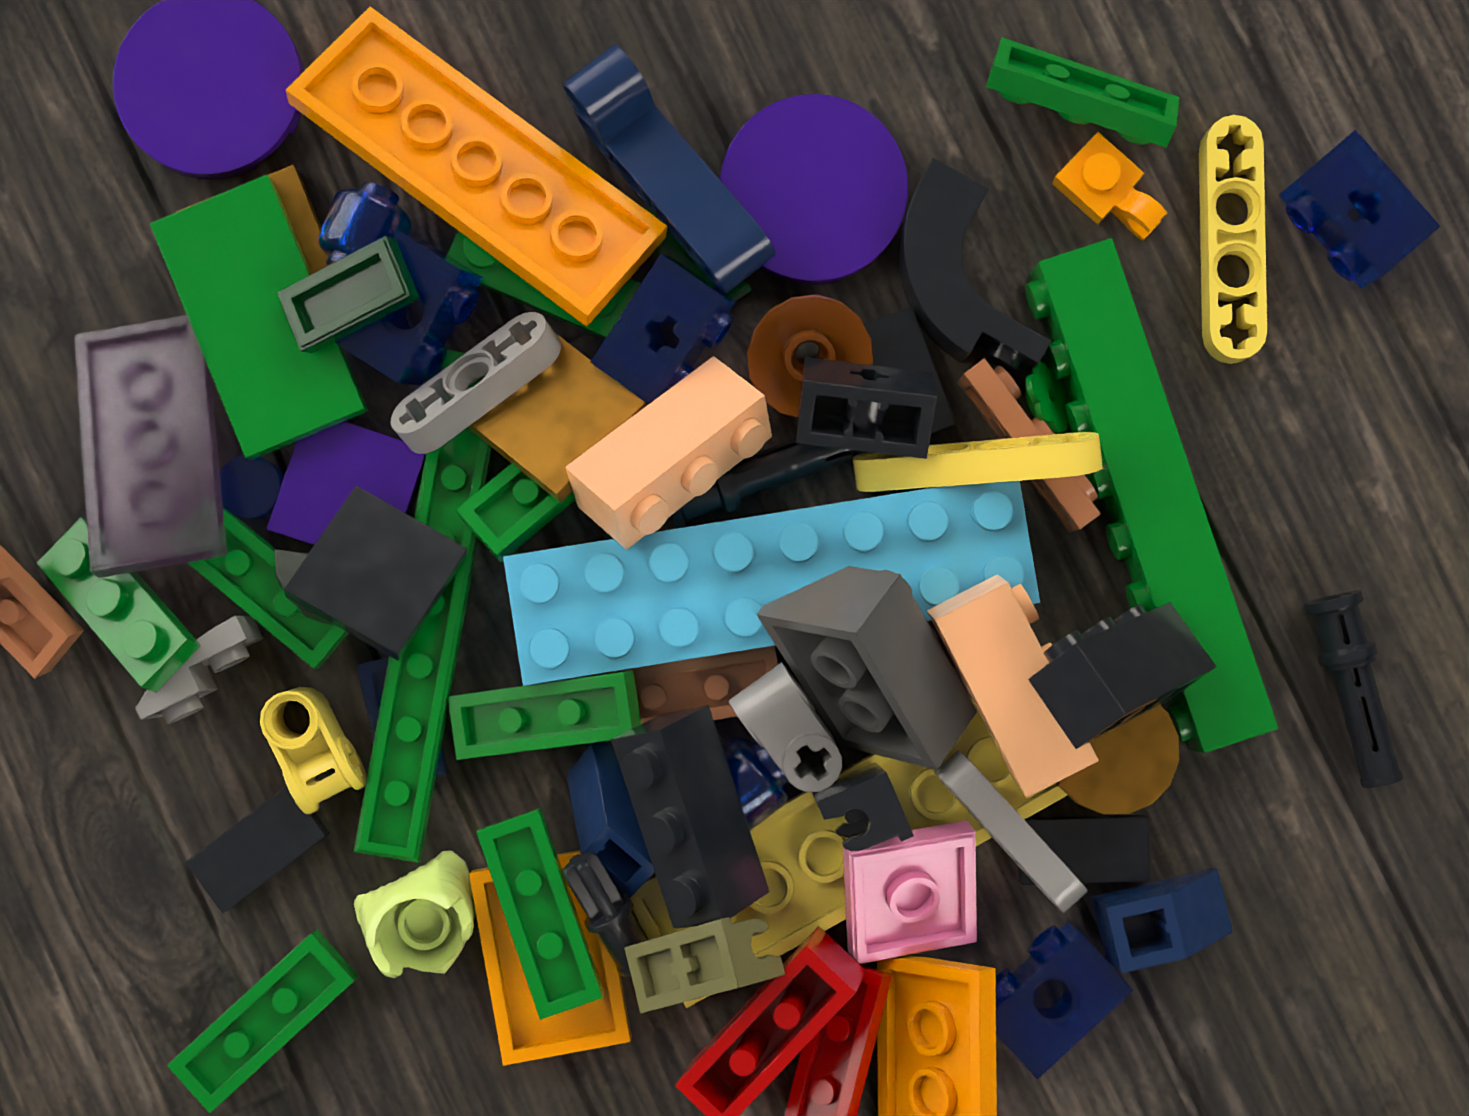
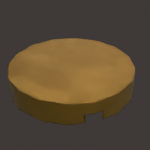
[1056,705,1179,814]

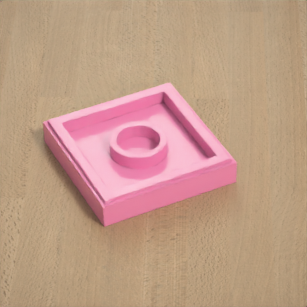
[843,820,977,964]

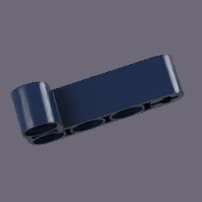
[562,44,776,295]

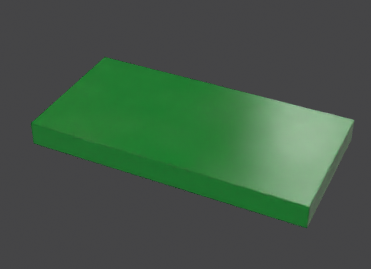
[149,174,368,460]

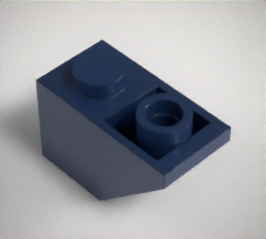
[567,741,655,898]
[1091,868,1233,973]

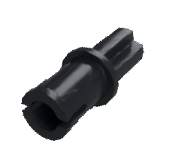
[563,851,647,977]

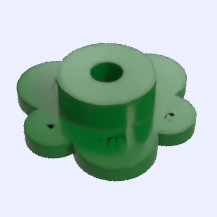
[1026,362,1070,434]

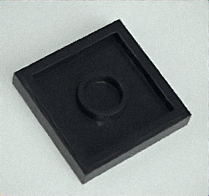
[284,486,467,661]

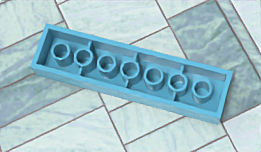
[503,481,1040,686]

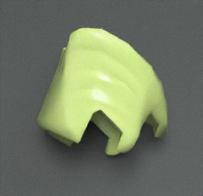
[354,851,476,978]

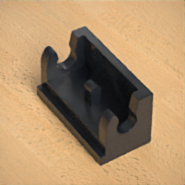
[812,762,914,851]

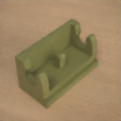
[624,917,785,1014]

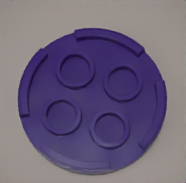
[113,0,304,180]
[720,94,908,285]

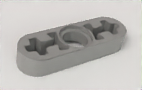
[391,312,561,454]
[934,750,1088,914]

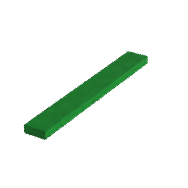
[354,350,494,863]

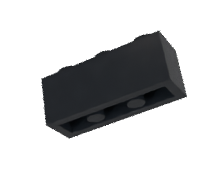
[1028,602,1217,749]
[611,705,770,928]

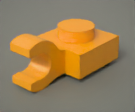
[1052,132,1168,241]

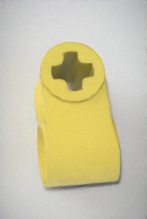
[260,687,367,815]

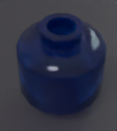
[318,182,412,266]
[723,738,789,831]

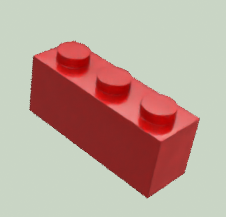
[675,926,866,1116]

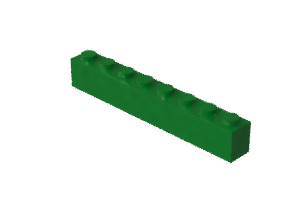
[1025,238,1279,753]

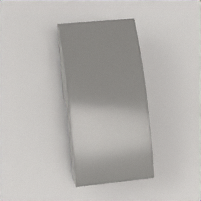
[135,615,264,724]

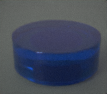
[217,455,284,519]

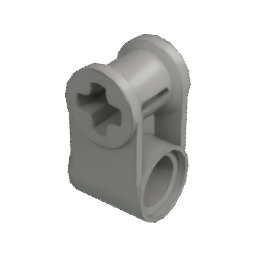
[729,662,842,792]

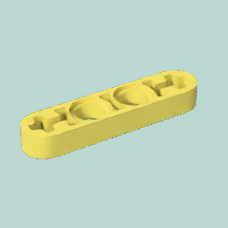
[1199,115,1267,364]
[852,432,1103,492]

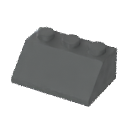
[756,566,977,770]

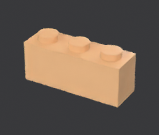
[565,356,772,550]
[927,574,1099,798]

